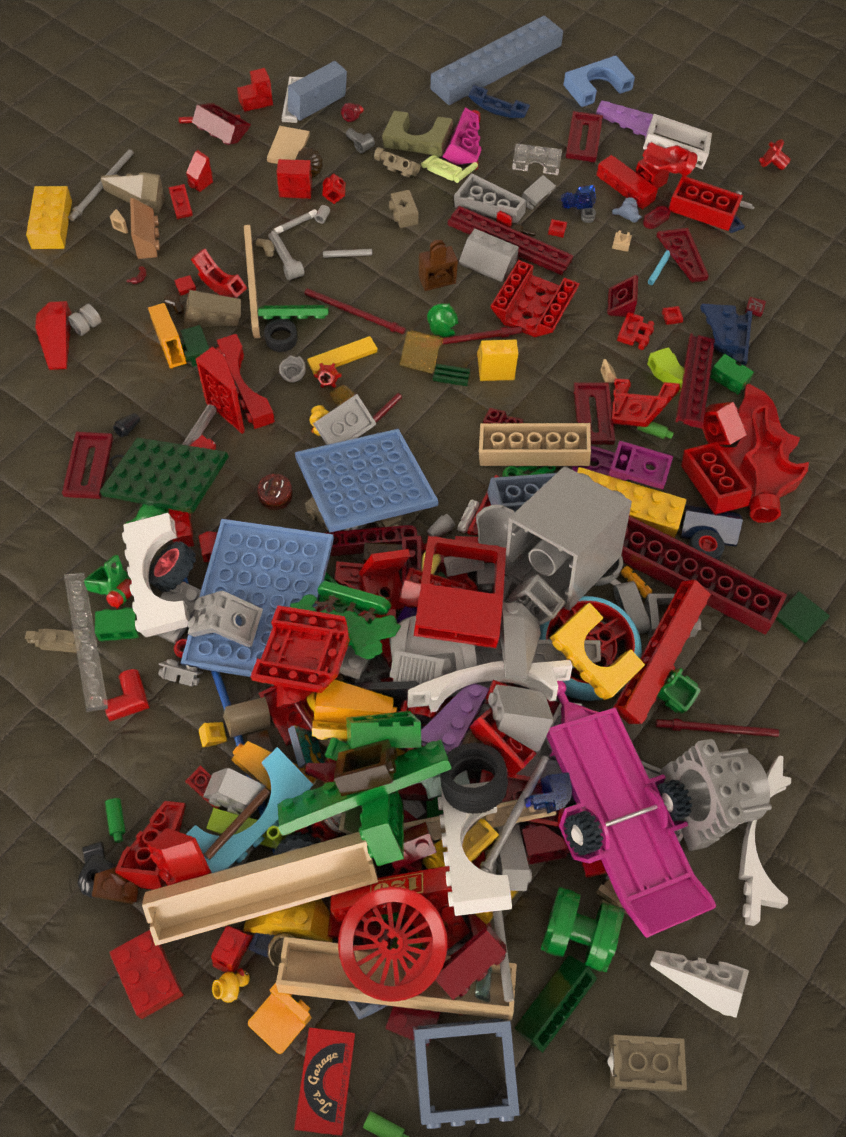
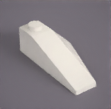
[650,950,749,1017]

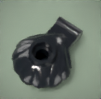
[77,841,115,898]

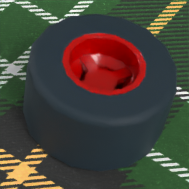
[689,530,725,560]

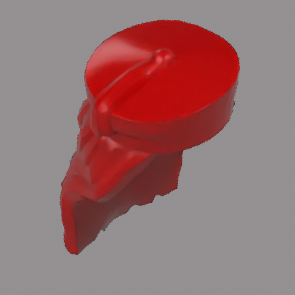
[643,142,698,177]

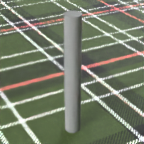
[323,249,372,258]

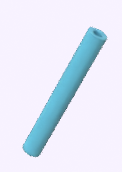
[648,250,671,285]

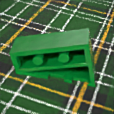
[346,711,422,749]

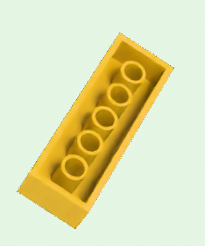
[577,467,687,538]

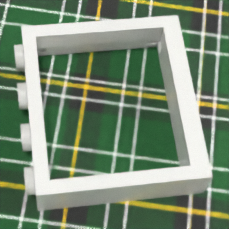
[643,114,712,169]

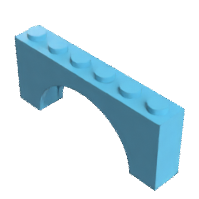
[186,747,313,873]

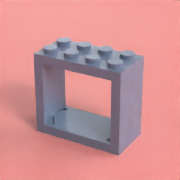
[413,1019,520,1129]

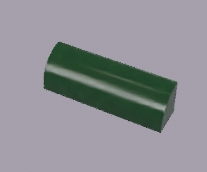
[514,955,597,1053]

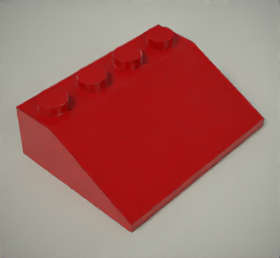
[196,347,245,434]

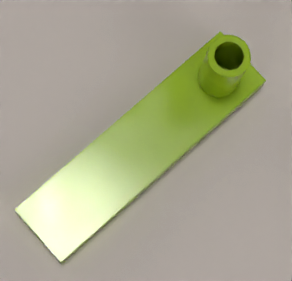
[206,808,294,849]

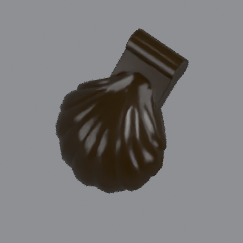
[295,147,323,178]

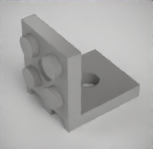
[188,590,263,647]

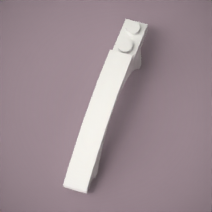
[407,660,572,712]
[739,756,791,926]

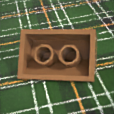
[130,198,160,259]

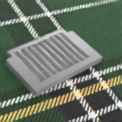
[390,650,444,684]

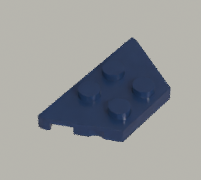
[714,311,752,366]

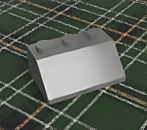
[459,229,519,282]

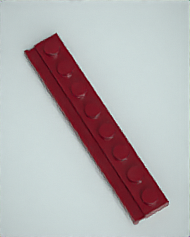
[447,206,573,275]
[675,333,715,428]

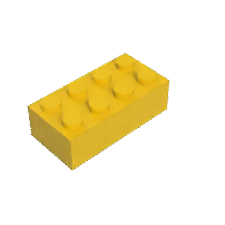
[26,186,72,249]

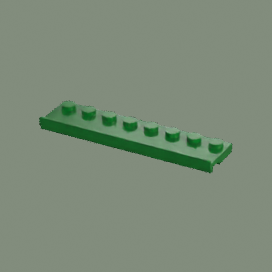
[277,739,452,836]

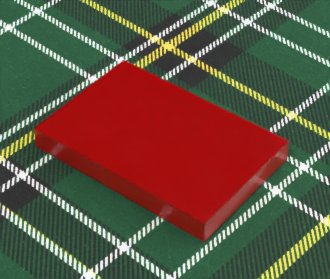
[258,685,314,746]

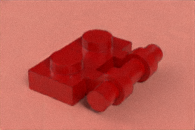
[617,312,655,350]

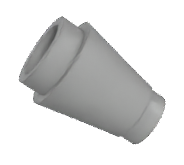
[427,514,455,537]

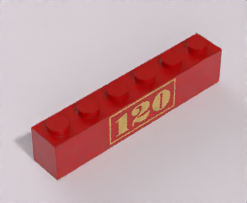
[330,866,452,922]

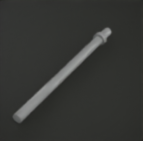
[68,149,134,221]
[480,755,550,873]
[485,849,514,1002]

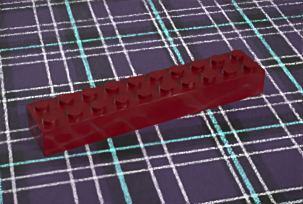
[621,516,787,635]

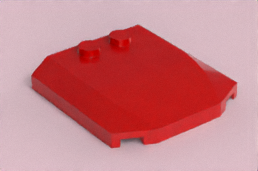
[250,605,350,693]

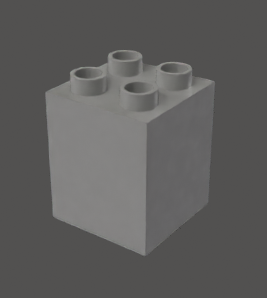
[505,466,632,610]

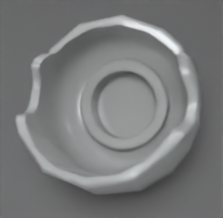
[279,355,306,382]

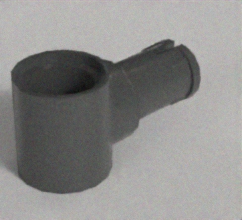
[346,128,375,154]

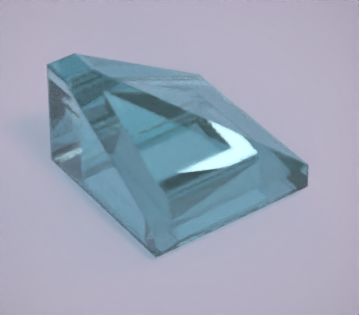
[475,967,492,1002]

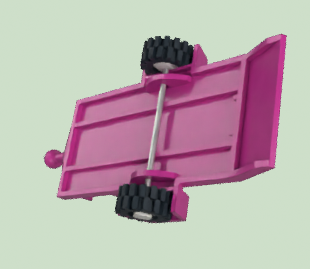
[546,681,716,938]

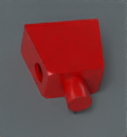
[211,925,253,974]

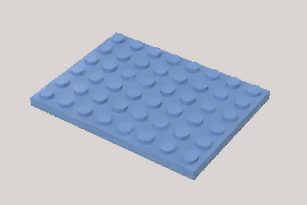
[180,519,334,677]

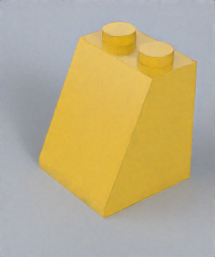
[477,340,518,381]

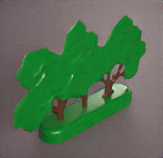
[290,581,401,659]

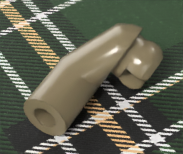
[256,238,275,257]

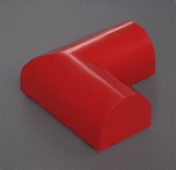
[103,669,150,721]

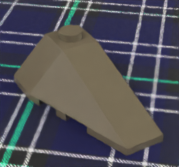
[101,172,165,213]

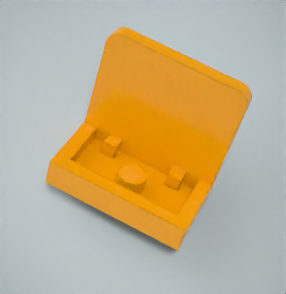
[248,983,312,1054]

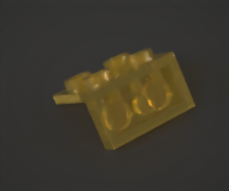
[400,330,444,373]

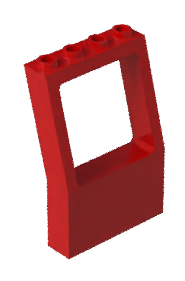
[413,536,506,648]

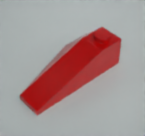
[35,301,71,370]
[115,801,186,890]

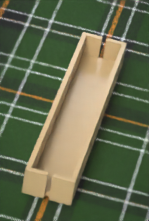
[142,832,378,946]
[276,937,517,1020]

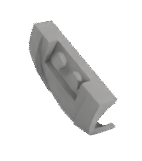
[389,615,477,675]

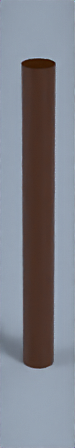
[203,788,271,860]

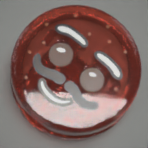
[257,474,293,510]

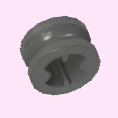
[581,207,596,223]

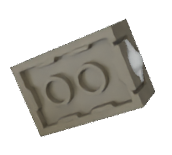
[607,1035,687,1092]

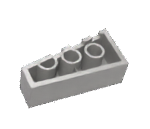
[454,173,526,224]

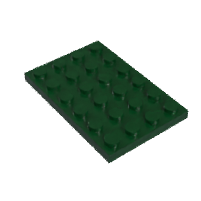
[100,437,229,513]

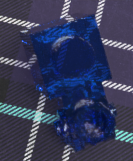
[561,185,596,209]

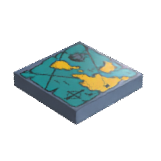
[288,725,325,768]

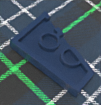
[700,304,739,350]

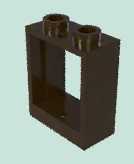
[334,739,398,796]

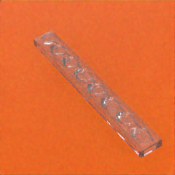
[64,572,108,712]

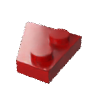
[335,561,364,591]

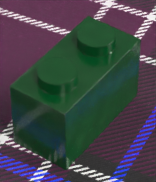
[180,325,210,367]

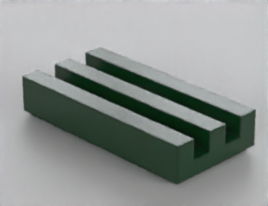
[433,364,470,386]

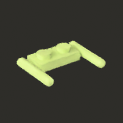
[421,151,478,183]

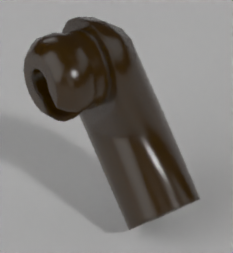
[164,295,184,315]

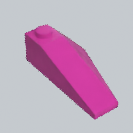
[443,107,481,165]

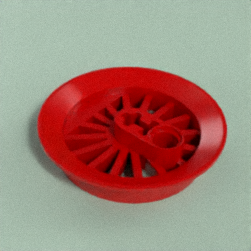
[338,887,447,1002]

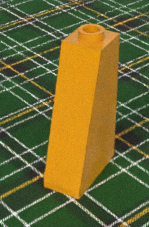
[148,303,187,368]
[314,680,397,724]
[232,741,316,795]

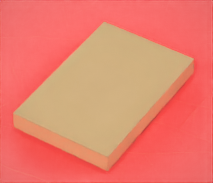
[267,126,310,164]

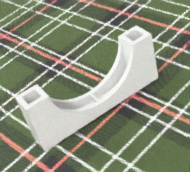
[122,513,191,637]
[438,782,512,916]

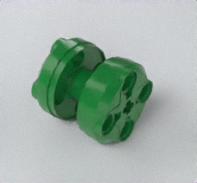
[540,887,625,972]

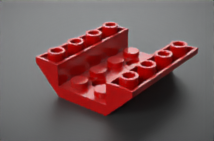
[490,260,580,337]

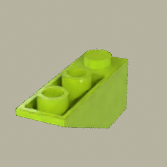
[647,347,684,393]

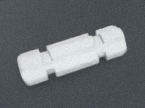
[457,500,479,533]

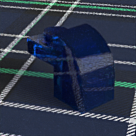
[524,772,572,814]

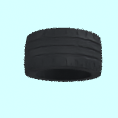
[440,743,508,814]

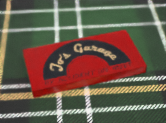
[294,1028,355,1136]

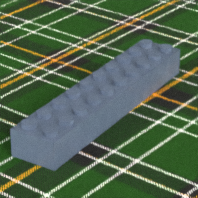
[430,15,563,105]

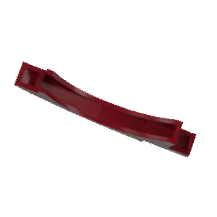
[304,758,476,801]

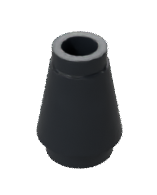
[113,413,140,437]

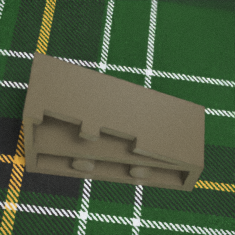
[183,290,241,328]

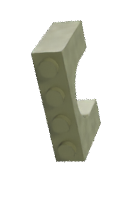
[382,111,453,156]

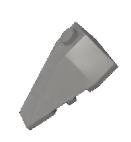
[500,603,541,679]

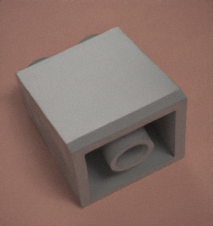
[488,684,554,752]

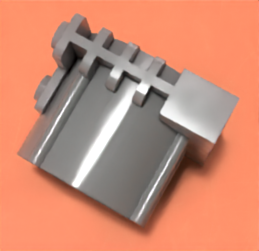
[660,739,772,851]

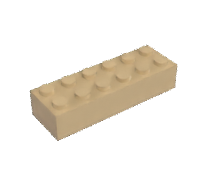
[479,423,591,466]

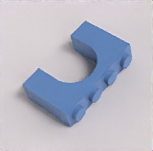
[564,56,635,107]

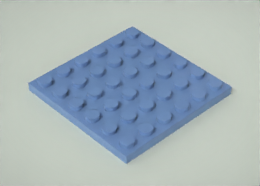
[295,429,438,533]

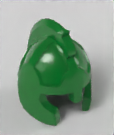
[427,303,458,338]

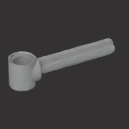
[268,231,304,280]

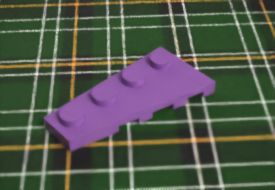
[596,100,656,139]
[421,683,489,754]

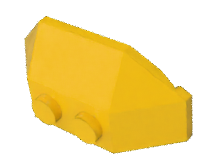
[243,899,333,942]

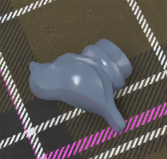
[612,198,641,223]

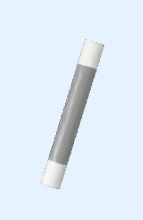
[273,209,317,234]

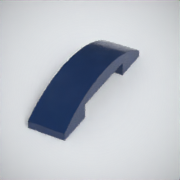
[468,85,530,118]

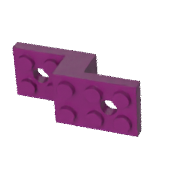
[572,441,673,490]

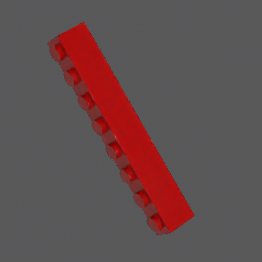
[613,580,711,724]

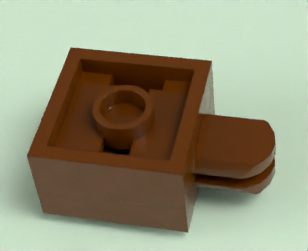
[419,240,458,291]

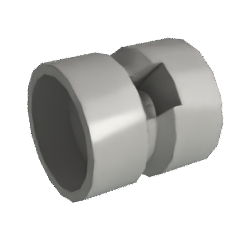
[68,304,102,336]

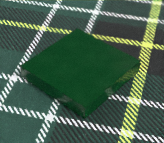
[776,592,830,643]

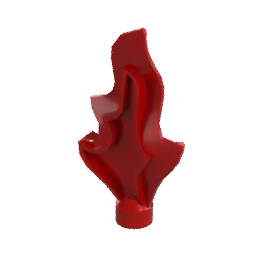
[721,384,809,523]

